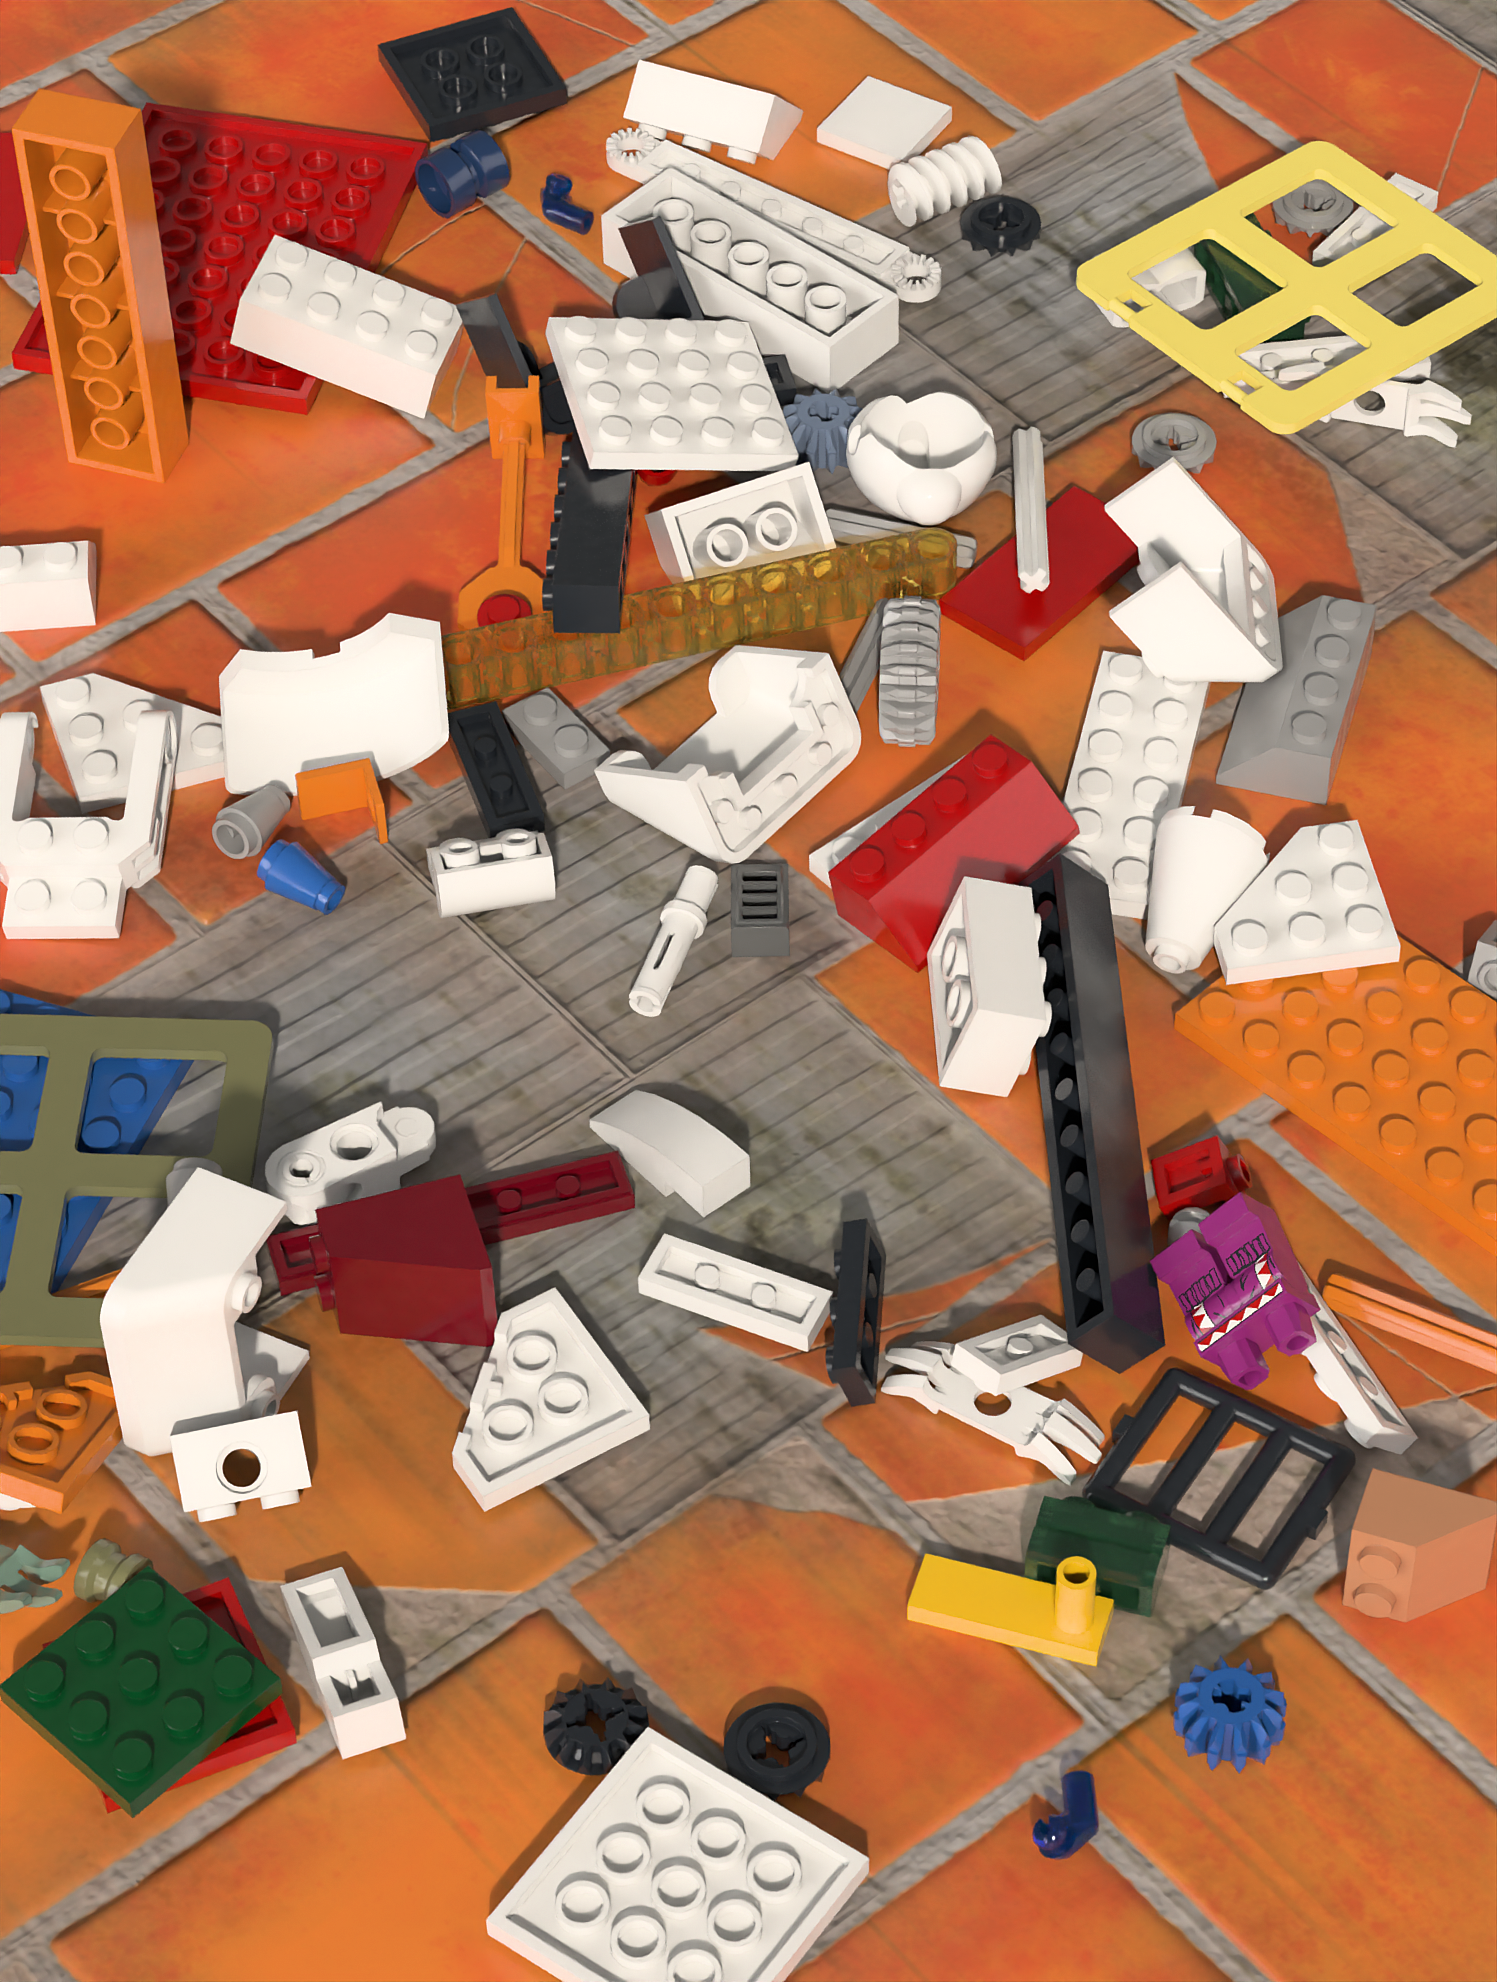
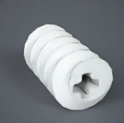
[887,135,1002,227]

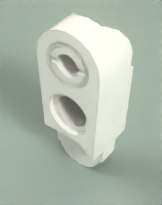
[265,1101,436,1227]

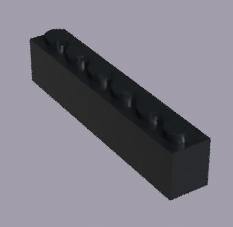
[542,422,638,633]

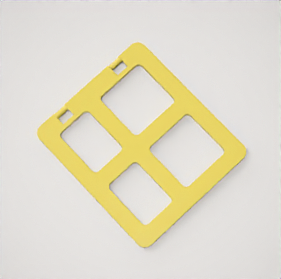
[1076,141,1497,434]

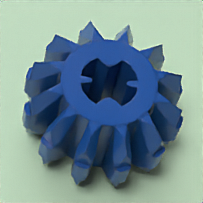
[1173,1655,1287,1774]

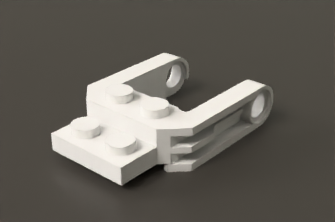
[0,710,177,939]

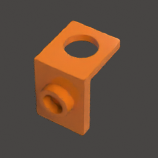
[295,758,388,844]

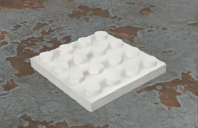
[545,316,798,471]
[486,1727,869,1982]

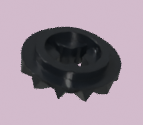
[961,197,1041,257]
[543,1677,649,1775]
[724,1703,831,1801]

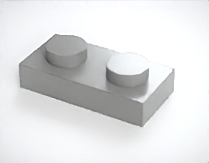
[502,687,611,790]

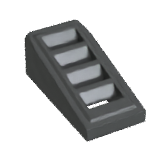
[731,864,790,957]

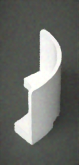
[219,613,449,796]

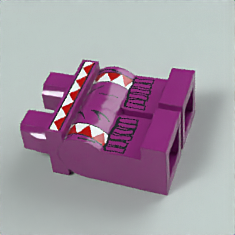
[1150,1192,1321,1390]

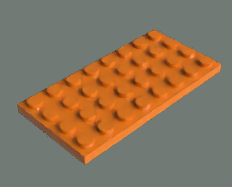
[1174,935,1497,1257]

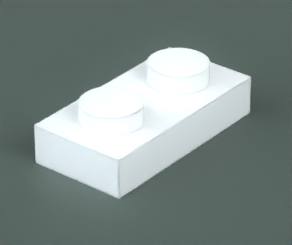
[951,1315,1083,1396]

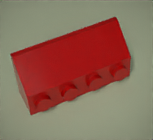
[828,734,1080,973]

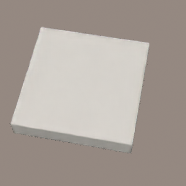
[817,76,952,170]

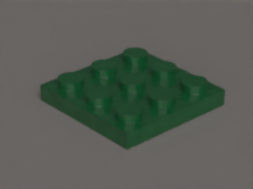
[0,1565,283,1818]

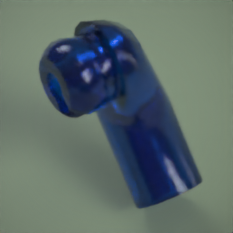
[539,173,594,235]
[1032,1771,1100,1860]

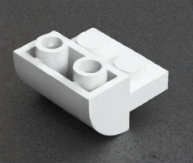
[426,829,555,918]

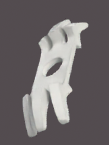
[1271,362,1472,448]
[881,1341,1105,1486]

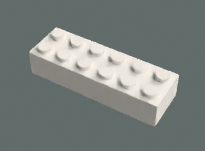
[601,167,899,394]

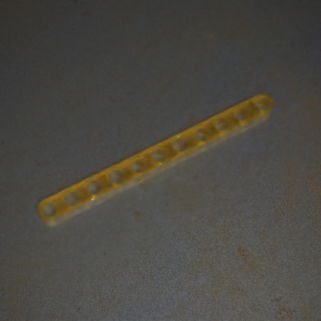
[441,527,958,710]

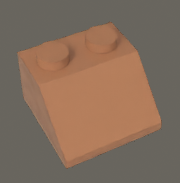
[1342,1468,1497,1623]

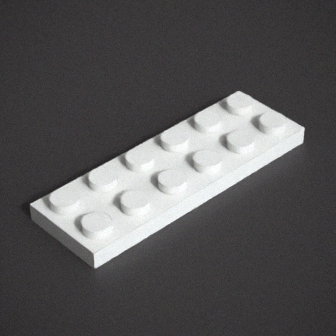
[1047,651,1211,920]

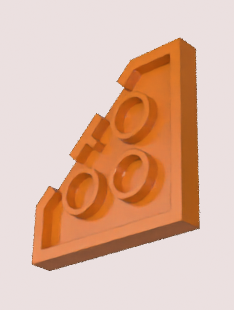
[0,1371,123,1514]

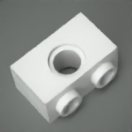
[170,1411,311,1522]

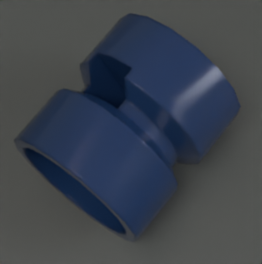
[415,130,510,219]

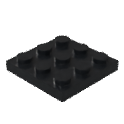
[377,7,567,143]

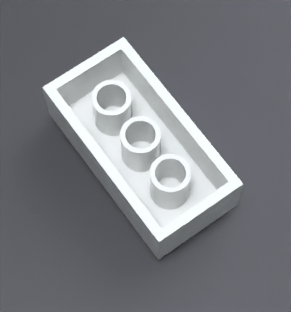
[230,235,464,419]

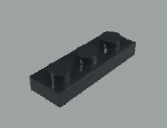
[448,701,545,838]
[826,1218,886,1407]

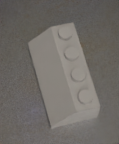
[1216,595,1377,805]

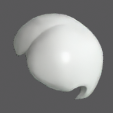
[846,391,997,525]

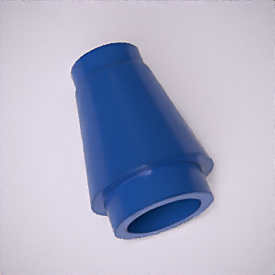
[257,839,345,915]

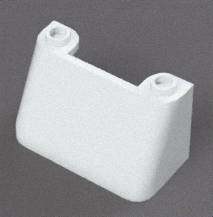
[594,645,861,864]

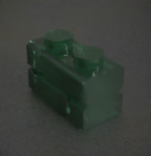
[1024,1496,1171,1618]

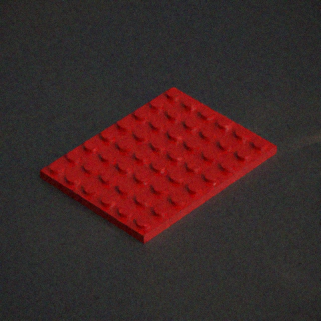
[11,102,428,415]

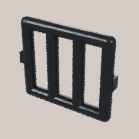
[1082,1367,1356,1590]

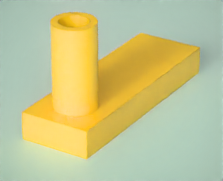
[907,1553,1114,1667]

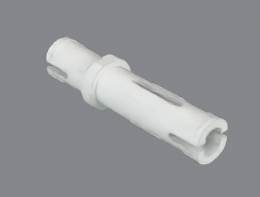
[629,865,719,1017]

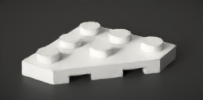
[40,673,225,814]
[1213,820,1401,985]
[452,1288,650,1512]

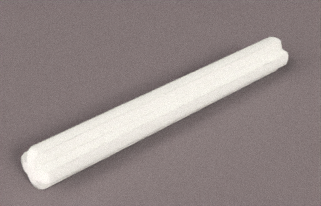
[1012,426,1050,593]

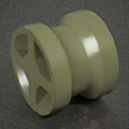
[73,1538,154,1603]

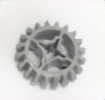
[879,596,941,747]

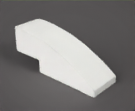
[589,1090,750,1217]
[280,1567,406,1759]

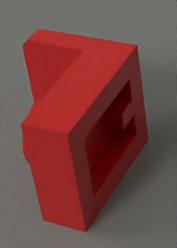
[1151,1135,1252,1220]

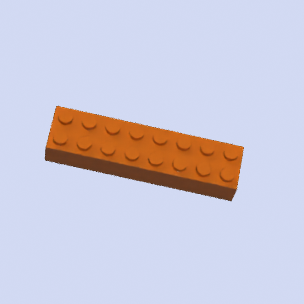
[12,88,189,484]

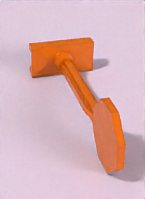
[458,376,554,653]

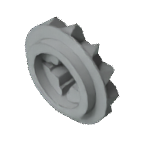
[1272,179,1353,238]
[1132,413,1217,474]

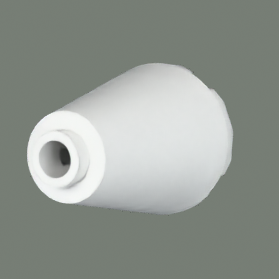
[1145,806,1270,973]

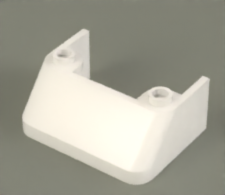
[1105,457,1283,682]
[100,1167,310,1457]

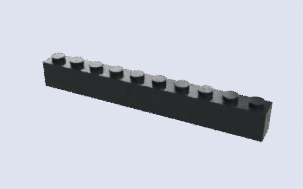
[1018,853,1166,1374]

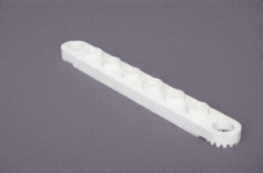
[606,128,941,303]

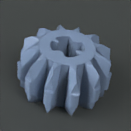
[783,388,863,474]

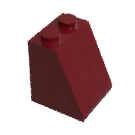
[308,1174,498,1347]

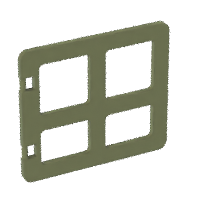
[0,1014,274,1348]

